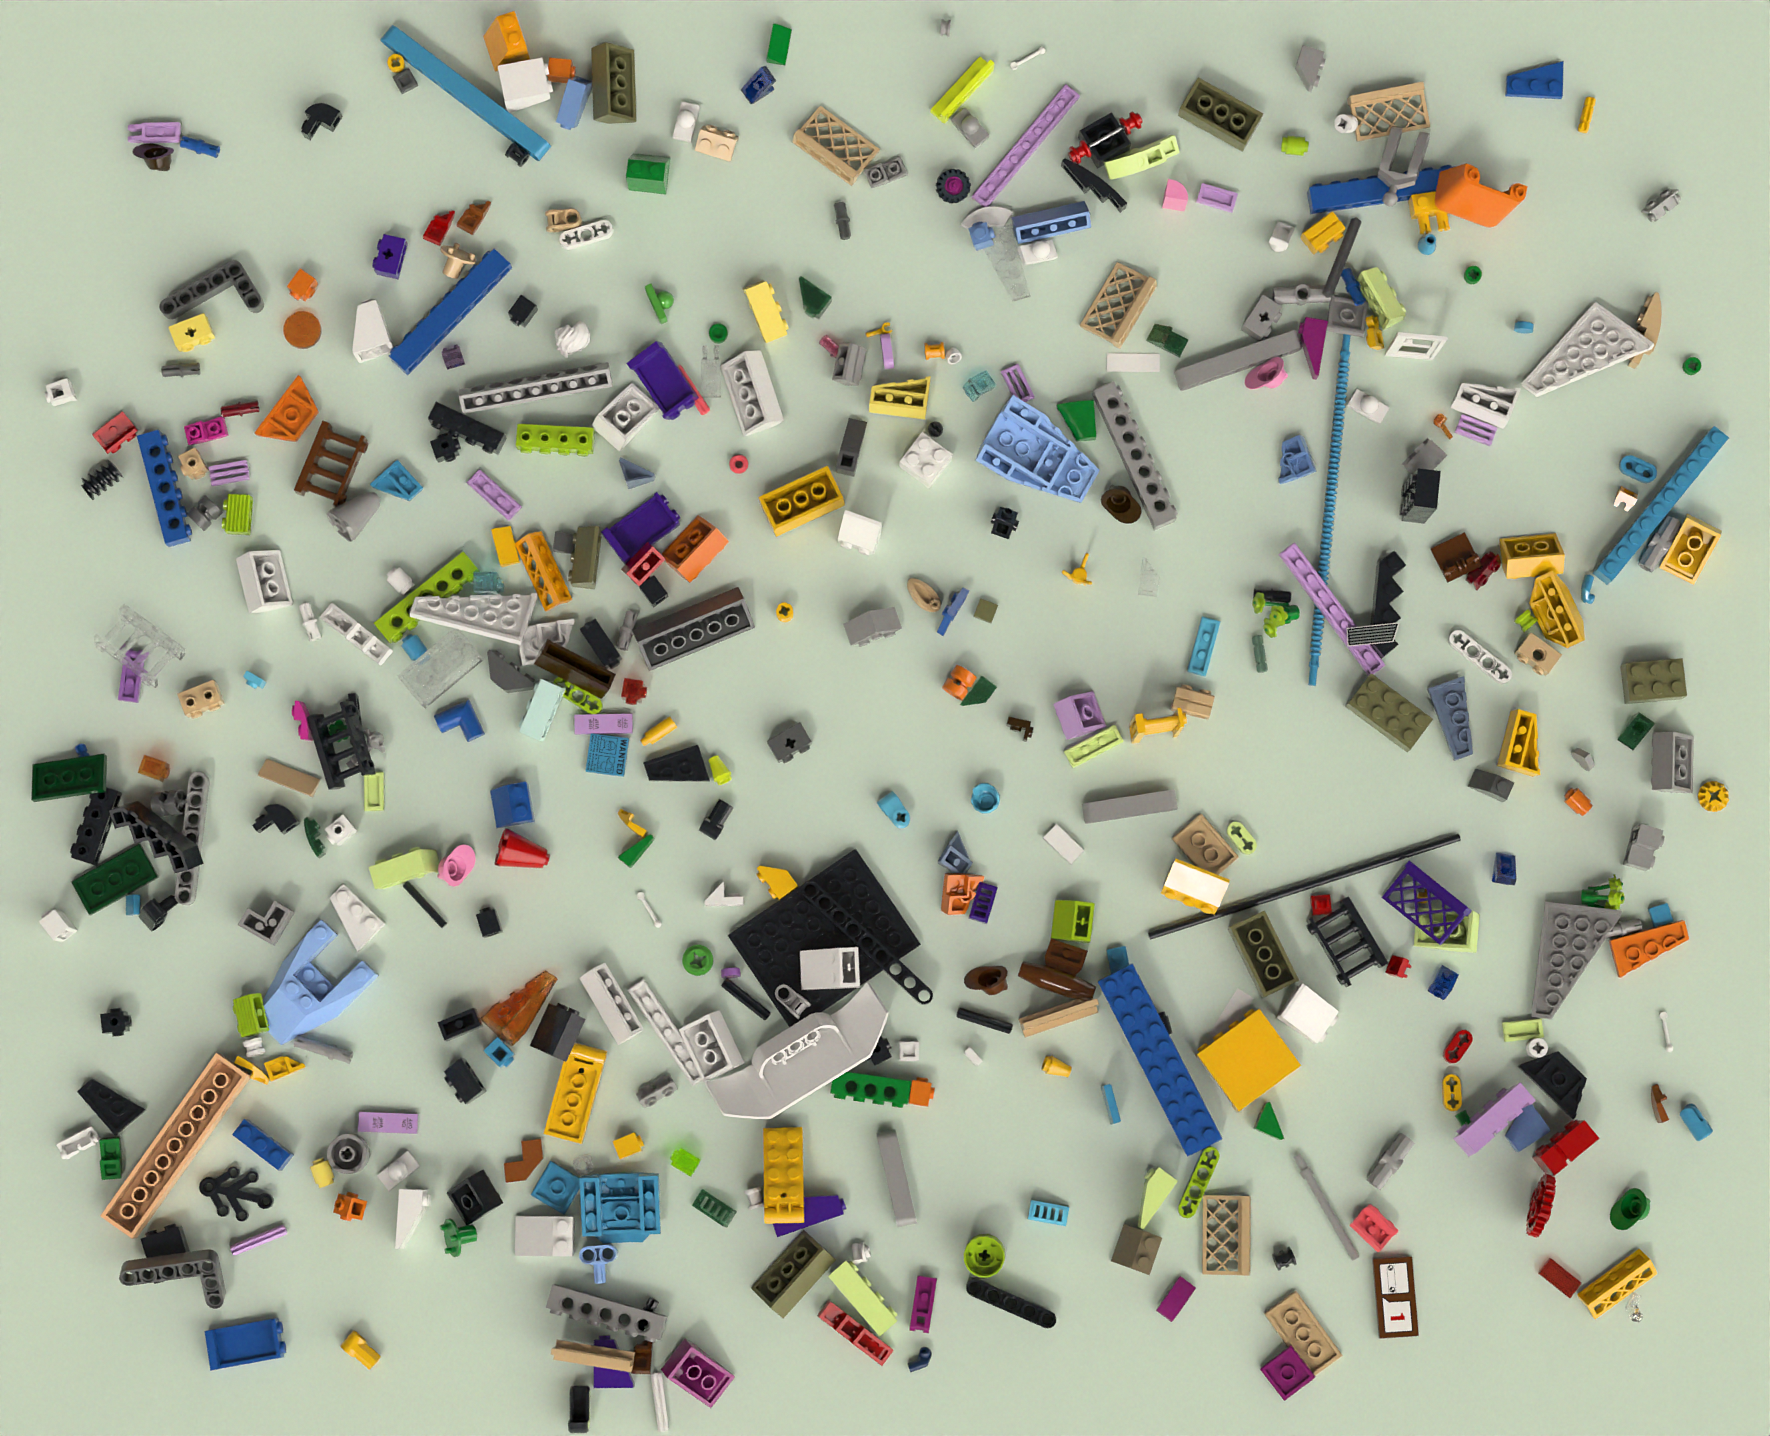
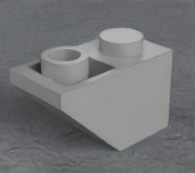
[1295,45,1326,92]

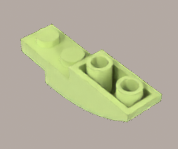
[1104,135,1180,180]

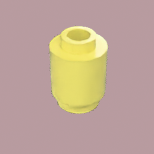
[310,1158,334,1188]

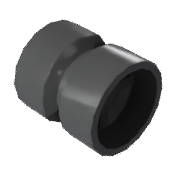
[186,495,223,531]

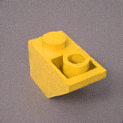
[756,866,798,900]

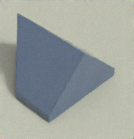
[619,457,656,489]
[938,831,973,874]

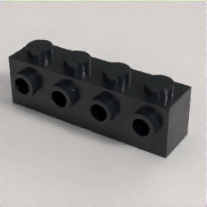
[428,402,507,455]
[70,787,122,866]

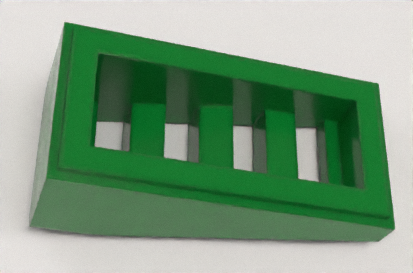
[618,834,655,868]

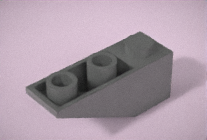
[836,418,867,477]

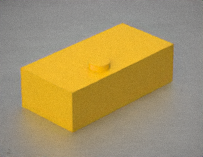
[758,466,845,537]

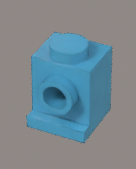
[483,1037,515,1068]

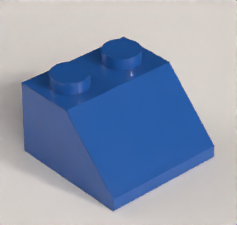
[490,782,535,828]

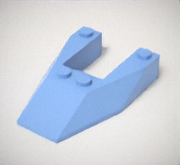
[263,920,379,1045]

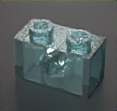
[473,572,504,595]

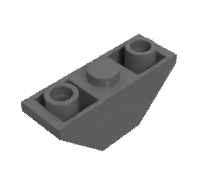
[487,649,535,693]

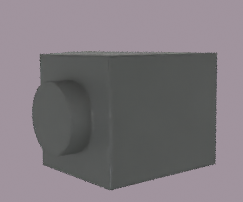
[1468,769,1515,803]

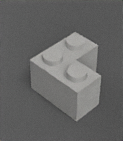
[843,607,902,647]
[1623,824,1665,871]
[238,901,295,946]

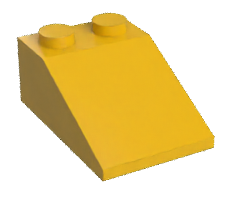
[1659,514,1722,585]

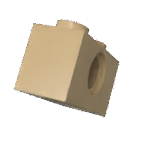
[1514,633,1562,676]

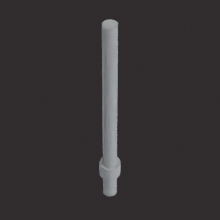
[1293,1154,1359,1261]

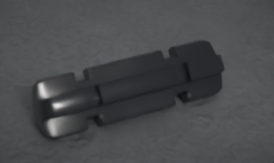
[638,1297,659,1335]

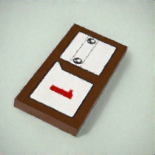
[1372,1257,1419,1339]

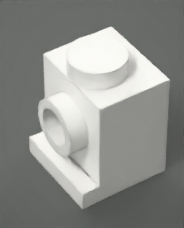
[45,378,77,406]

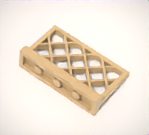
[1347,82,1430,142]
[792,106,880,186]
[1080,262,1157,349]
[1018,998,1099,1037]
[1202,1195,1251,1276]
[551,1339,635,1372]

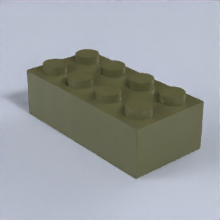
[1178,77,1263,152]
[1345,674,1433,752]
[1228,911,1299,998]

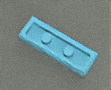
[1187,616,1221,677]

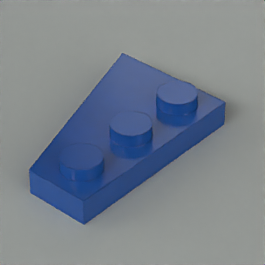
[1505,61,1564,99]

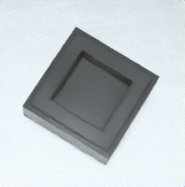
[393,68,418,94]

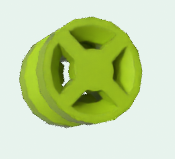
[1514,609,1538,632]

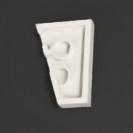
[330,884,385,952]

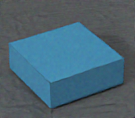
[126,895,141,916]
[1648,903,1673,927]

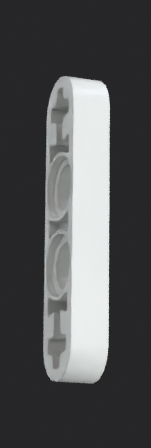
[1448,630,1512,684]

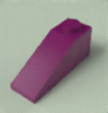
[1298,317,1328,380]

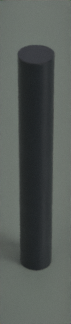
[403,882,447,928]

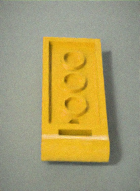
[543,1043,607,1144]
[763,1127,804,1224]

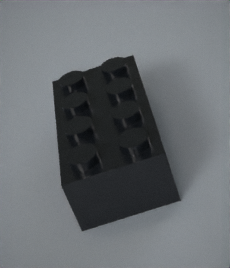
[1399,468,1441,524]

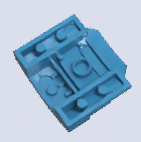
[579,1172,661,1244]

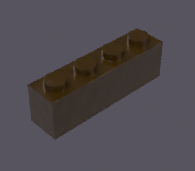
[534,639,616,699]

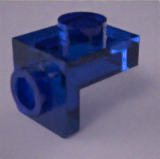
[1428,965,1459,1000]

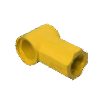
[340,1330,381,1370]

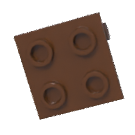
[1430,532,1482,583]

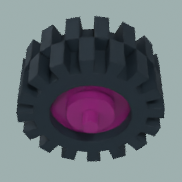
[936,169,971,204]

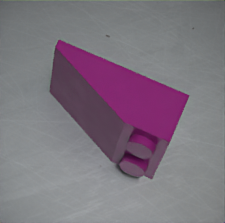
[661,1338,735,1408]

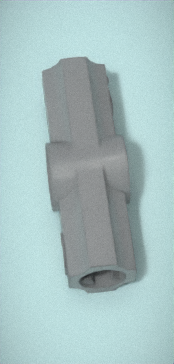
[1272,284,1331,305]
[1638,516,1682,573]
[1367,1133,1415,1190]

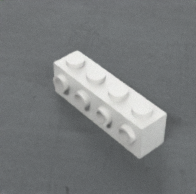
[580,963,644,1045]

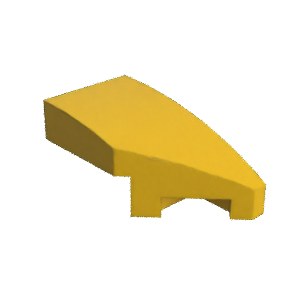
[618,808,648,838]
[234,1056,269,1085]
[264,1056,305,1082]

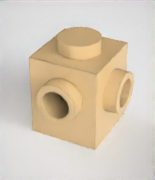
[178,448,209,480]

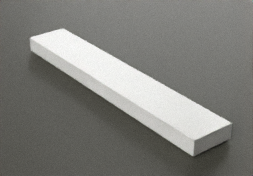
[628,979,702,1086]

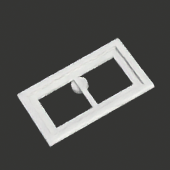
[1385,332,1448,360]

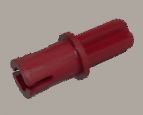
[221,400,260,417]

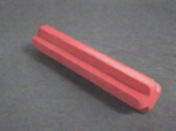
[678,365,710,415]

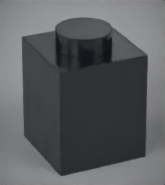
[508,295,538,328]
[639,576,669,608]
[476,907,503,938]

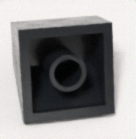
[444,1058,487,1105]
[447,1170,503,1225]

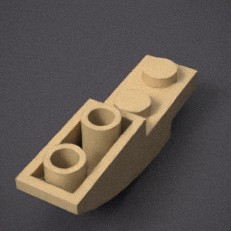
[1628,292,1662,369]

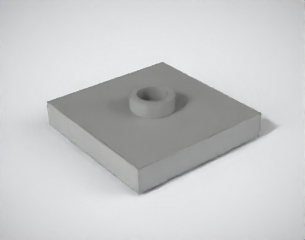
[1326,296,1368,337]

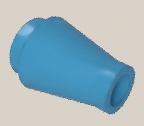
[1418,234,1436,255]

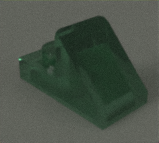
[1146,324,1189,358]

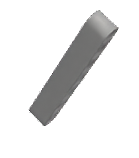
[1174,330,1302,391]
[175,772,210,906]

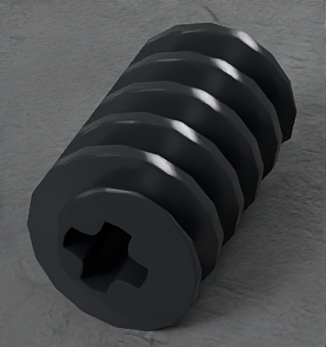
[81,460,124,500]

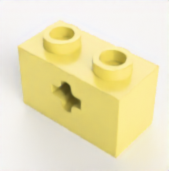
[168,313,215,352]

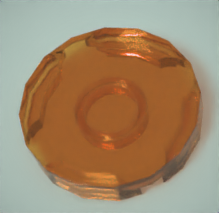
[283,311,322,349]

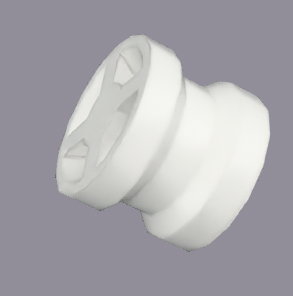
[1334,114,1358,133]
[243,1037,266,1058]
[1526,1038,1548,1058]

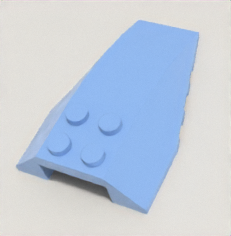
[975,395,1100,503]

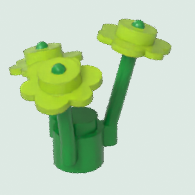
[1252,592,1300,638]

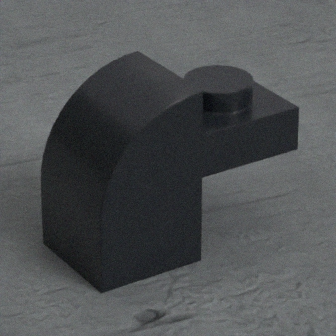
[301,103,343,141]
[252,804,300,835]

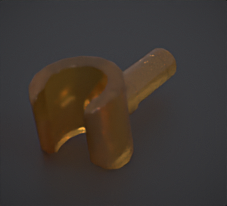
[1434,414,1453,440]

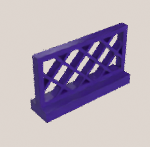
[1381,860,1472,945]

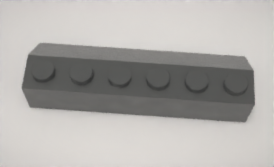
[632,587,755,671]

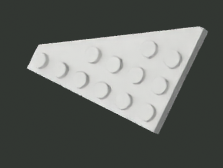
[1522,302,1654,397]

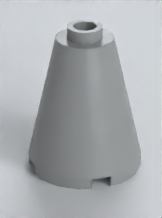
[327,491,381,542]

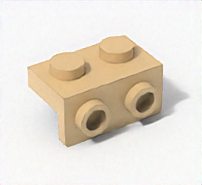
[695,125,739,162]

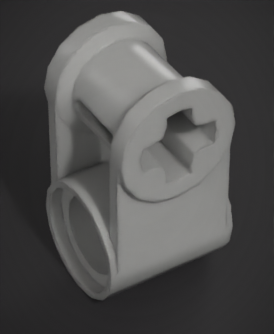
[775,984,811,1019]

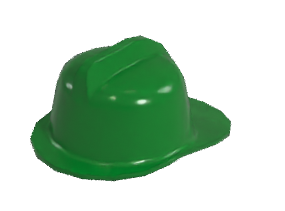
[1610,1188,1651,1230]

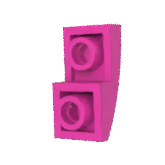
[184,417,229,445]
[292,701,313,741]

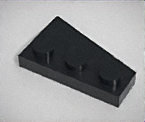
[77,1079,146,1136]

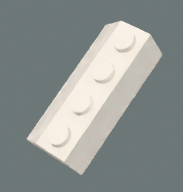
[721,350,784,436]

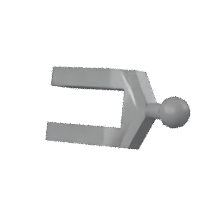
[1378,126,1430,206]

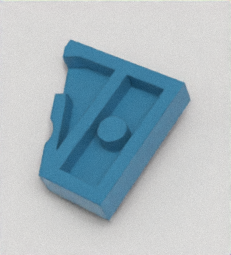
[370,460,423,501]

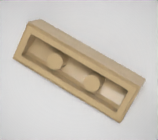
[258,759,320,797]

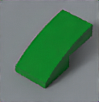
[99,1137,122,1180]

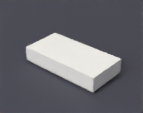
[1043,824,1084,865]

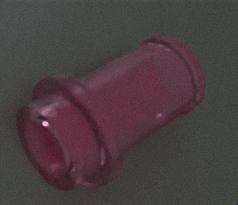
[819,335,839,359]

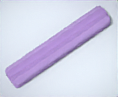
[230,1225,287,1255]

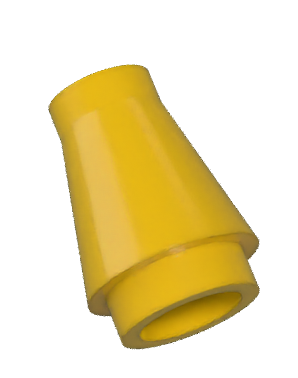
[1041,1055,1072,1078]

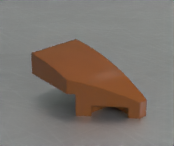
[457,201,491,235]
[1651,1084,1669,1123]

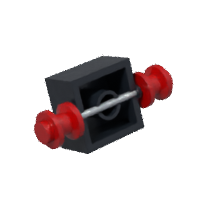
[1068,111,1143,169]

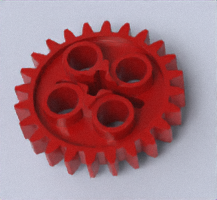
[1526,1174,1556,1238]

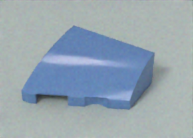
[1278,435,1317,484]
[1505,1104,1551,1152]

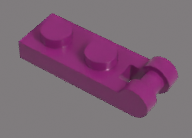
[909,1276,937,1334]

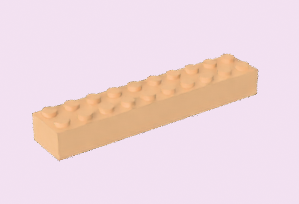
[100,1053,250,1239]

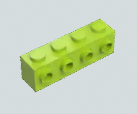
[516,424,595,457]

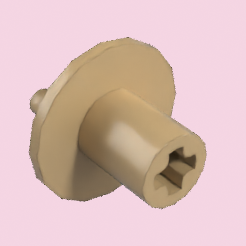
[440,243,476,279]

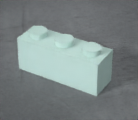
[519,679,566,741]

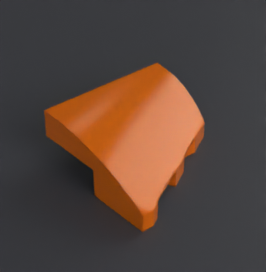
[941,873,984,915]

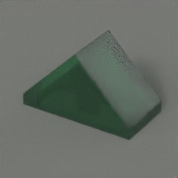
[1617,712,1655,750]

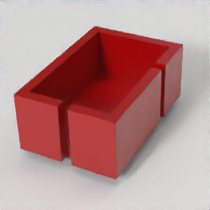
[1532,1120,1600,1176]

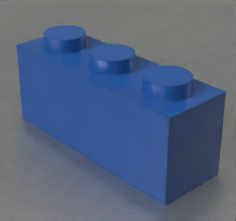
[232,1119,294,1171]

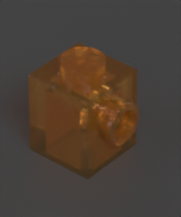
[137,755,170,782]

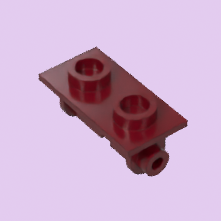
[1465,551,1501,590]

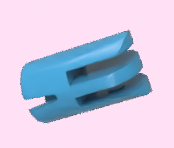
[1680,1103,1713,1141]

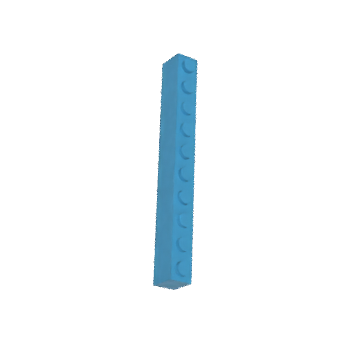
[1592,426,1729,585]

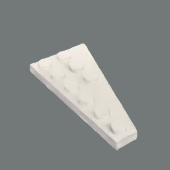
[410,593,537,645]

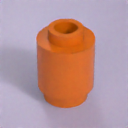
[1564,788,1593,816]

